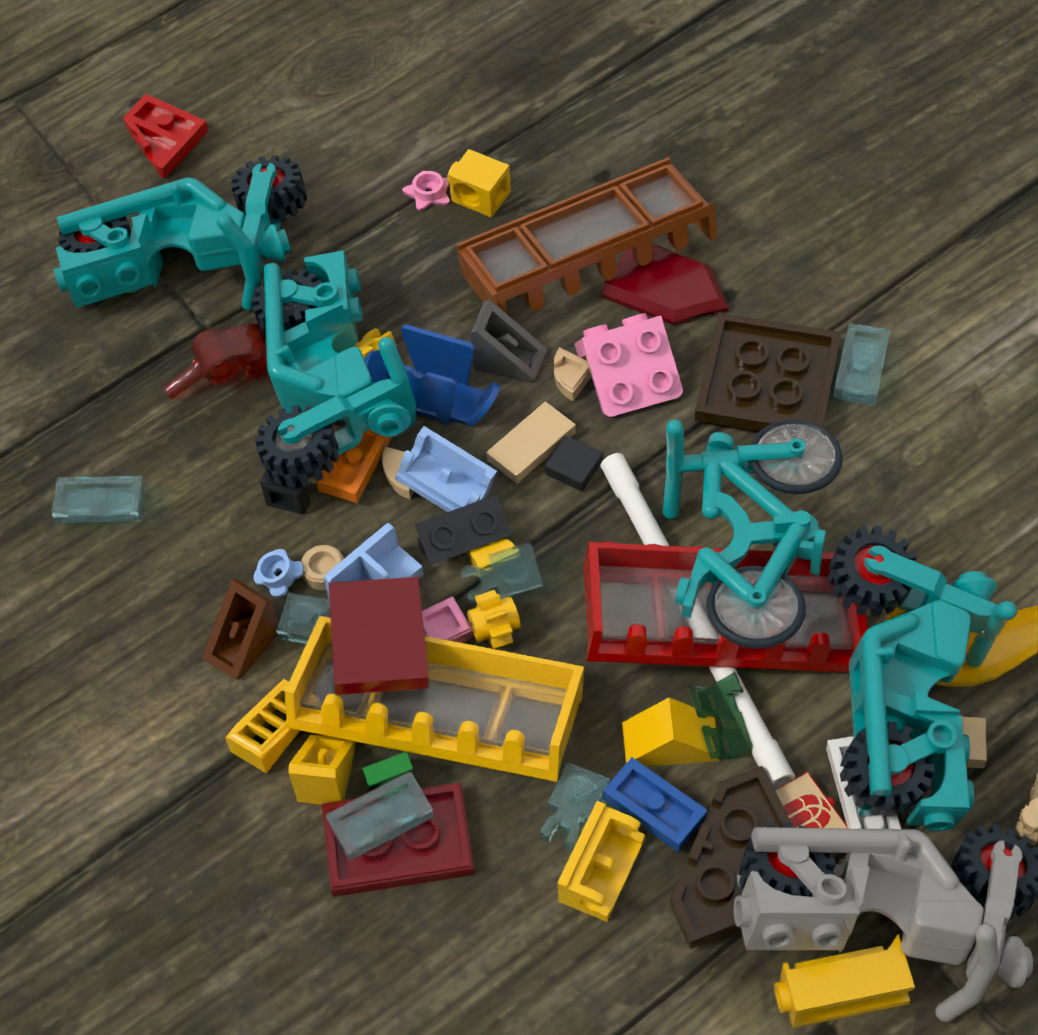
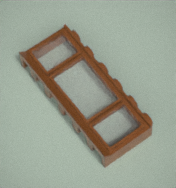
[456,157,717,315]

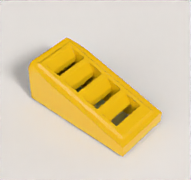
[225,679,321,774]

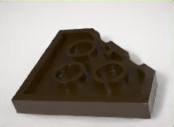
[670,766,794,949]

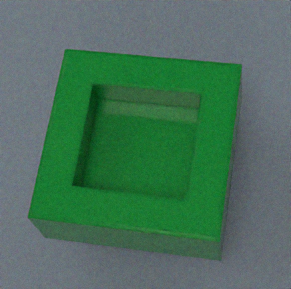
[361,751,413,794]

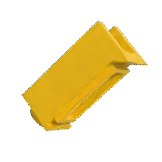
[774,934,915,1028]

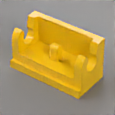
[557,801,645,922]

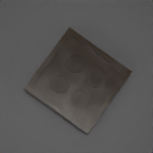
[695,313,842,442]

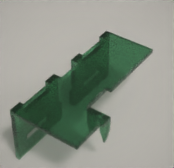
[688,672,753,760]

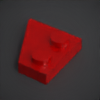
[123,94,209,179]

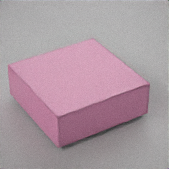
[422,596,474,643]

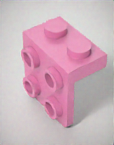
[575,313,683,417]

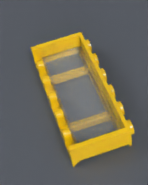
[285,616,584,782]

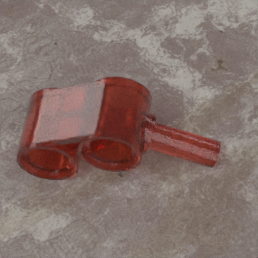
[163,323,269,400]

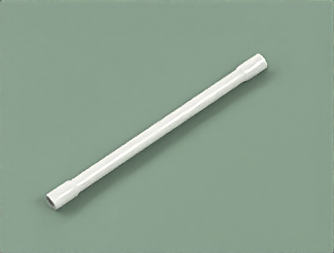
[601,453,795,789]

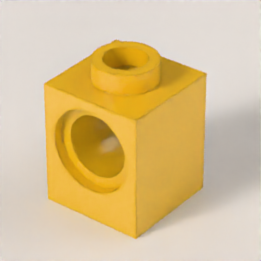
[447,149,511,218]

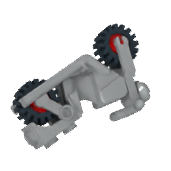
[734,822,1038,1022]

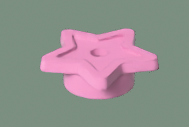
[403,171,450,211]

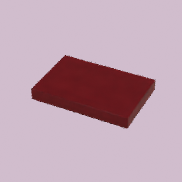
[328,577,429,695]
[322,782,475,897]

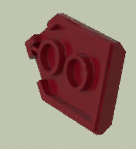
[601,243,729,325]

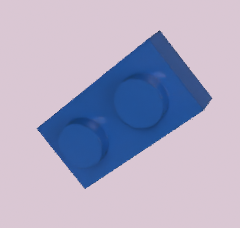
[603,757,708,853]

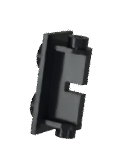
[414,494,512,565]

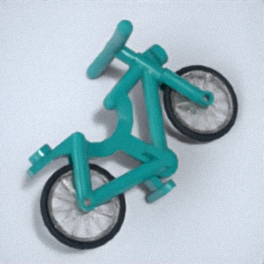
[662,419,843,649]

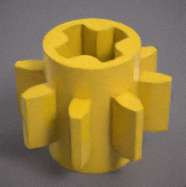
[467,590,521,649]

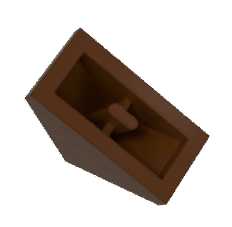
[202,579,280,680]

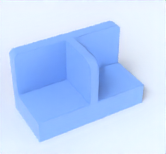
[324,523,424,603]

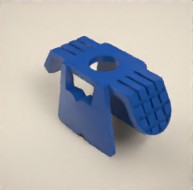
[365,324,500,427]

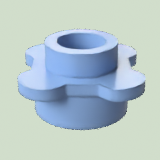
[254,549,304,598]

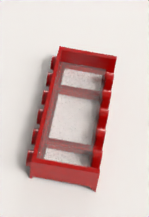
[583,542,868,673]

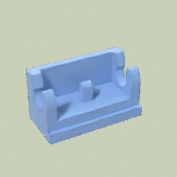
[395,426,497,512]

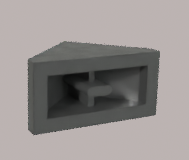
[470,300,547,382]

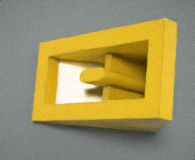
[622,697,719,767]
[289,735,356,805]

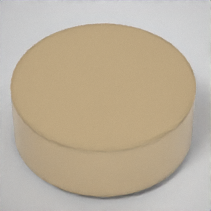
[301,545,344,590]

